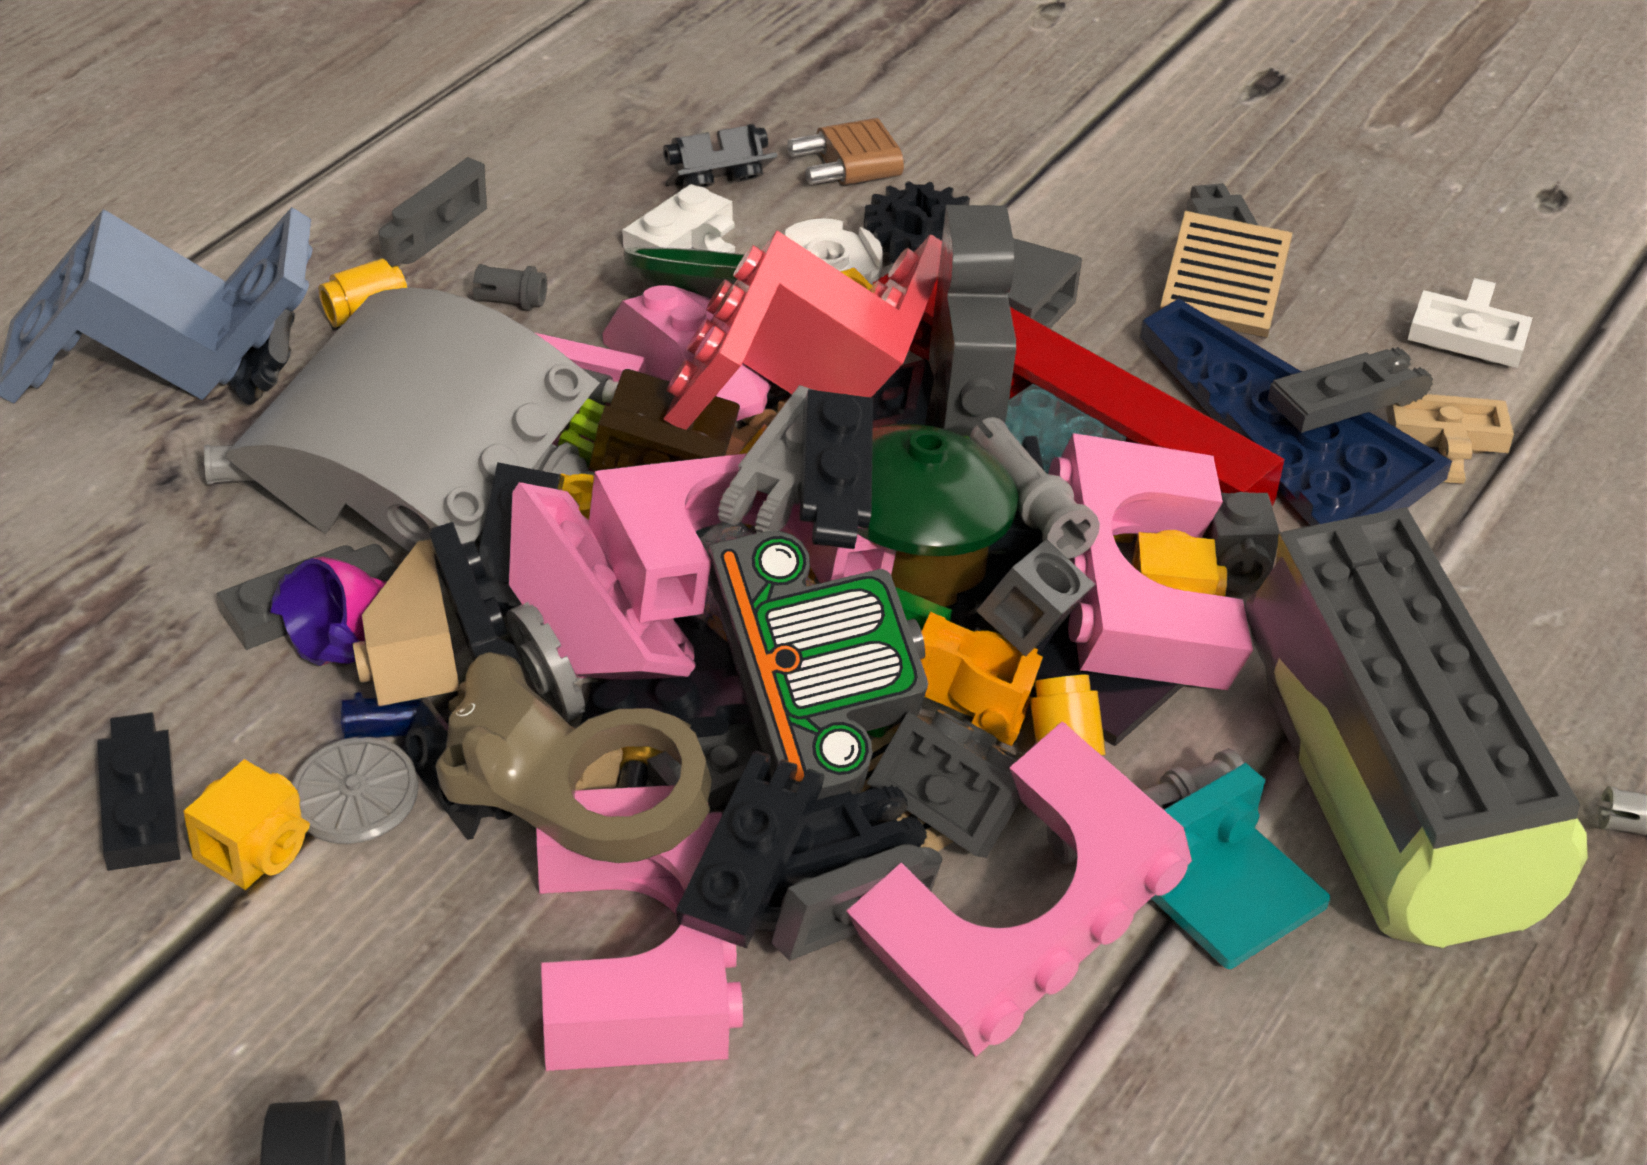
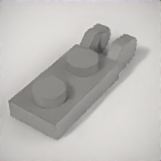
[718,385,813,533]

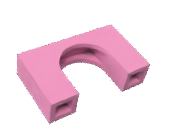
[1048,433,1253,690]
[589,453,896,623]
[847,721,1192,1057]
[536,785,743,1071]

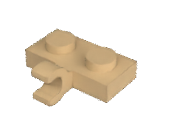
[1386,394,1514,484]

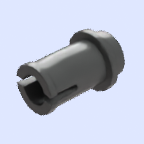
[473,264,548,310]

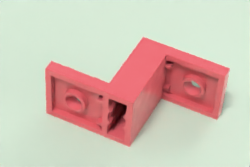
[664,231,942,430]

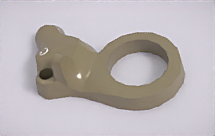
[436,652,712,863]

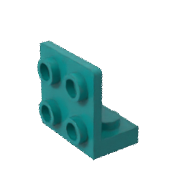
[1151,763,1330,969]

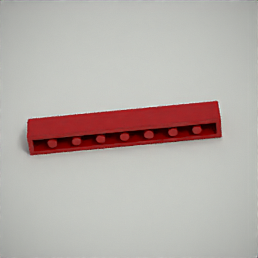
[873,273,1285,506]

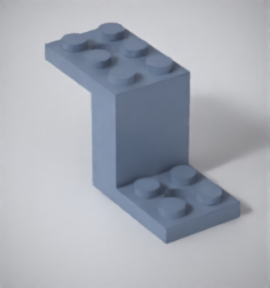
[0,207,313,404]

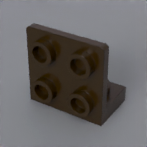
[589,369,740,471]

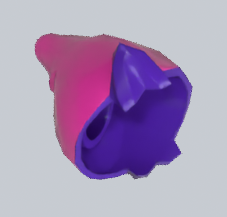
[271,556,387,666]

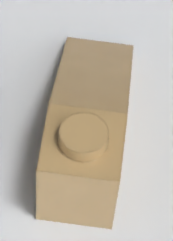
[353,539,460,706]

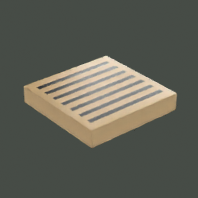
[1160,211,1293,338]

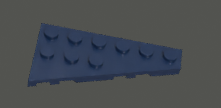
[1140,298,1452,526]

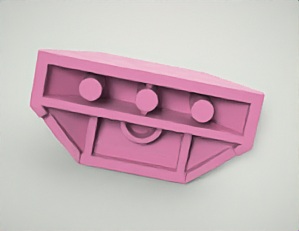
[602,285,773,421]
[509,482,696,680]

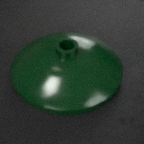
[623,247,745,298]
[857,424,1018,556]

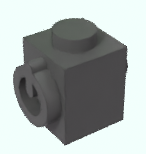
[1202,492,1280,592]

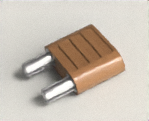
[787,118,904,185]

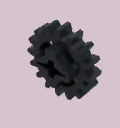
[863,181,970,264]

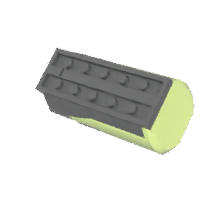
[1245,507,1588,948]

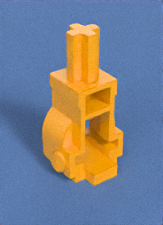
[921,612,1043,746]

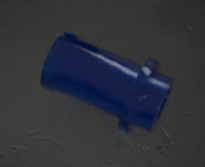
[340,692,425,739]

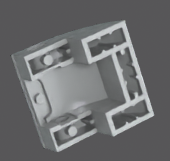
[225,287,599,576]

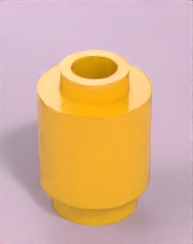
[318,258,407,328]
[1030,675,1106,756]

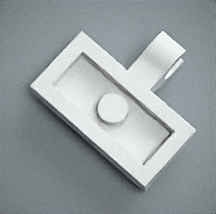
[622,184,735,253]
[1408,278,1532,368]

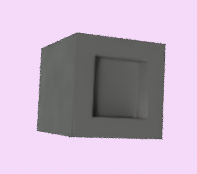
[976,539,1095,657]

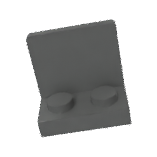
[867,710,1025,858]

